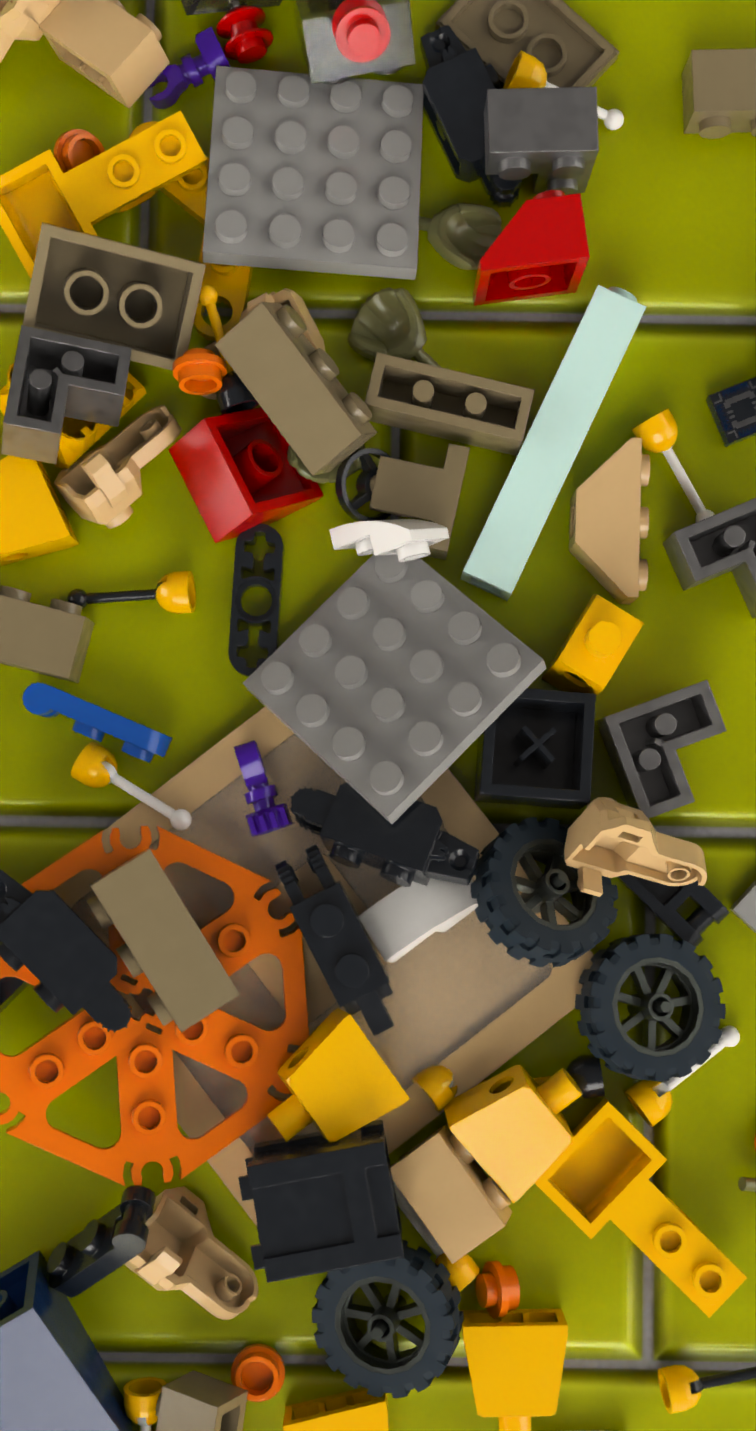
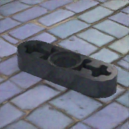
[228,524,285,677]

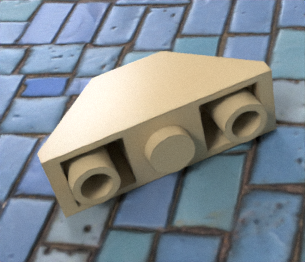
[569,438,650,605]

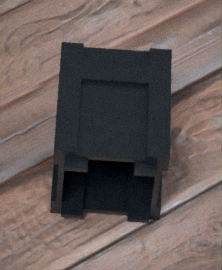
[238,1120,404,1283]

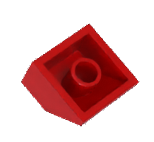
[473,190,590,306]
[168,407,324,543]

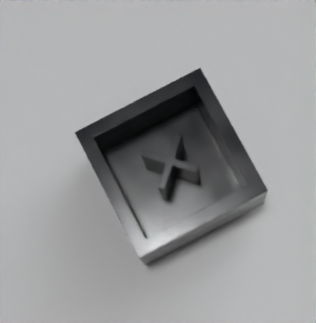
[474,688,596,810]

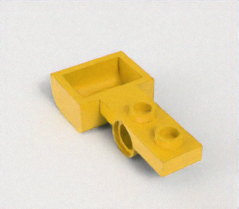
[0,110,207,278]
[535,1097,747,1318]

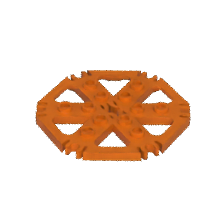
[0,826,309,1186]

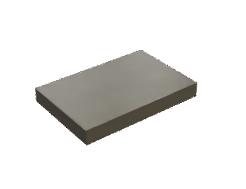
[435,0,619,89]

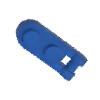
[22,682,172,763]

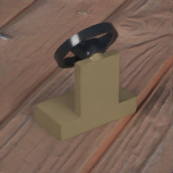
[336,443,470,560]

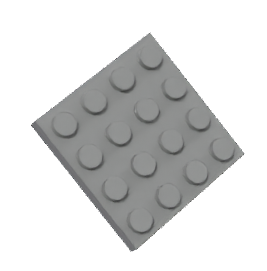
[202,66,424,280]
[243,554,546,824]

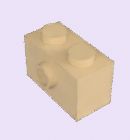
[39,0,170,108]
[390,1123,513,1264]

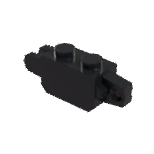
[420,25,522,208]
[290,782,480,887]
[275,844,394,1036]
[0,869,133,1033]

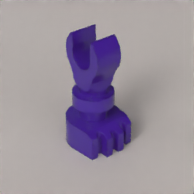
[147,27,230,109]
[234,740,293,837]

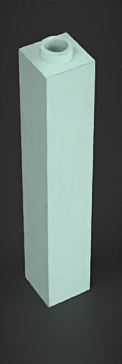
[460,285,646,601]

